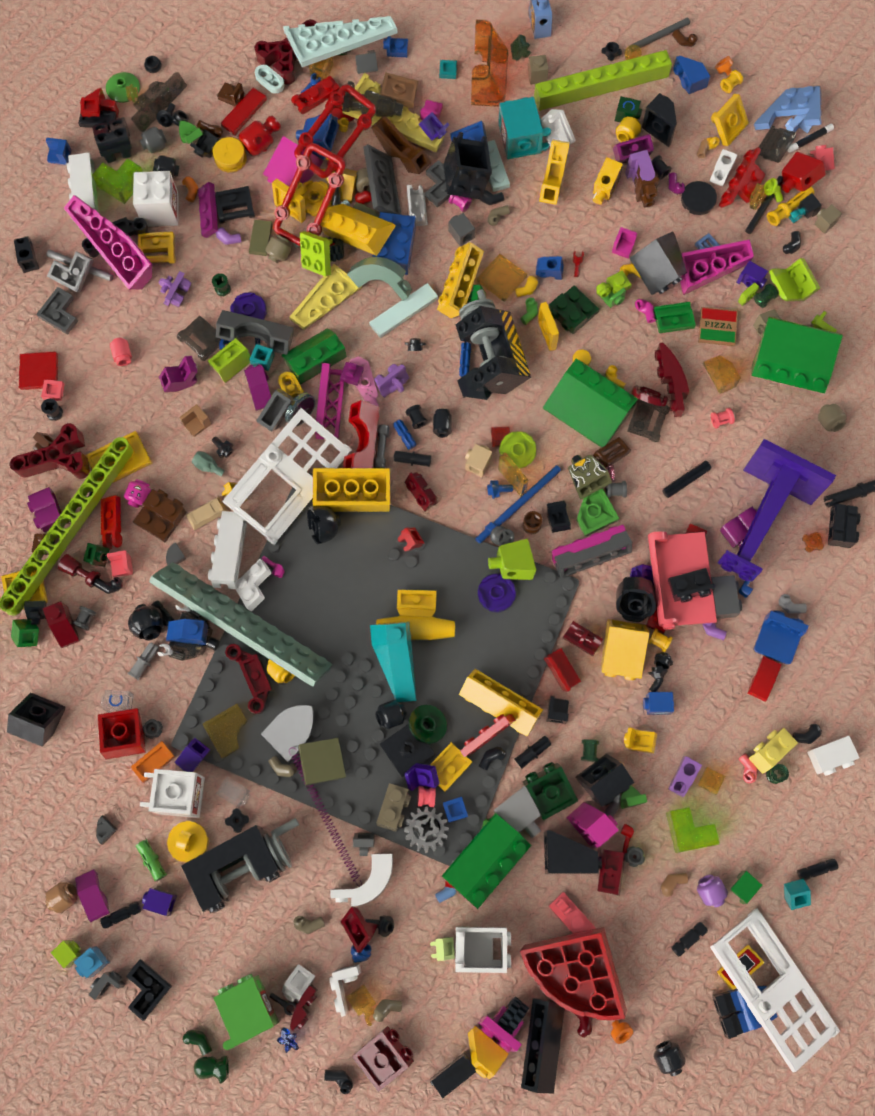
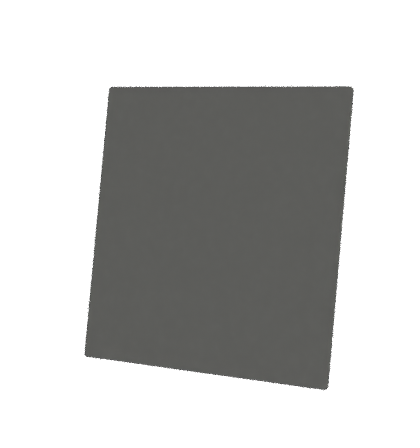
[171,472,579,866]

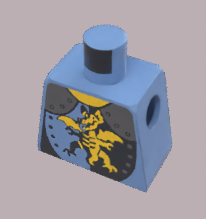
[528,0,552,39]

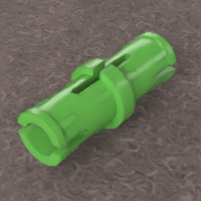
[135,839,167,882]

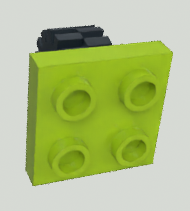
[300,231,344,277]

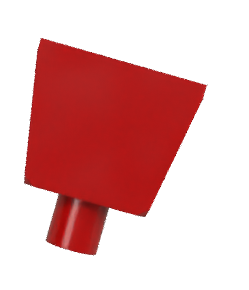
[781,151,826,193]

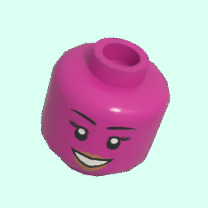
[124,479,151,508]

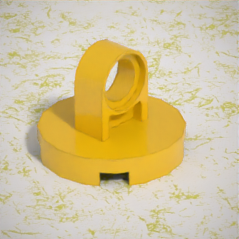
[167,821,209,862]

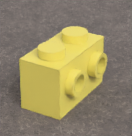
[749,728,798,774]

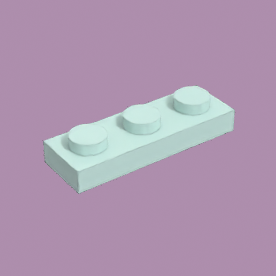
[488,140,510,192]

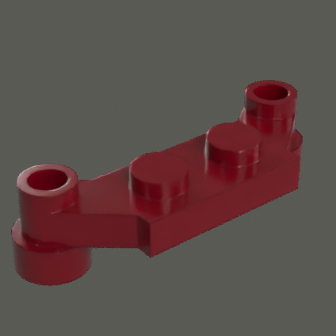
[225,644,273,714]

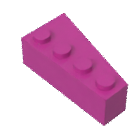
[680,239,754,295]

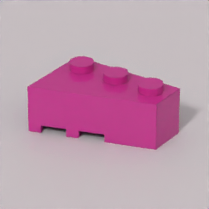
[566,802,618,849]

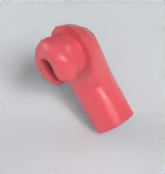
[738,753,758,783]

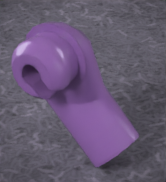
[702,623,727,640]

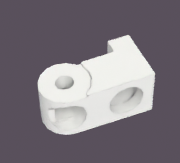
[709,149,737,187]

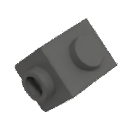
[89,971,125,1000]

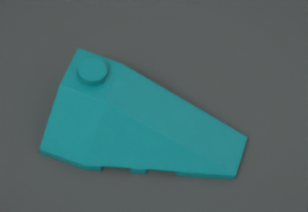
[370,622,417,702]

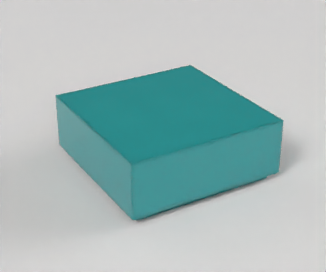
[439,60,457,79]

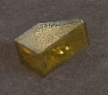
[703,355,741,394]

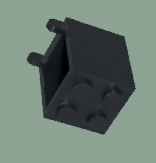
[443,132,492,199]

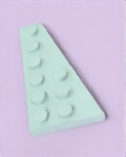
[283,16,398,67]

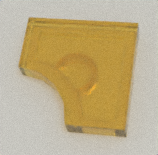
[202,704,247,759]

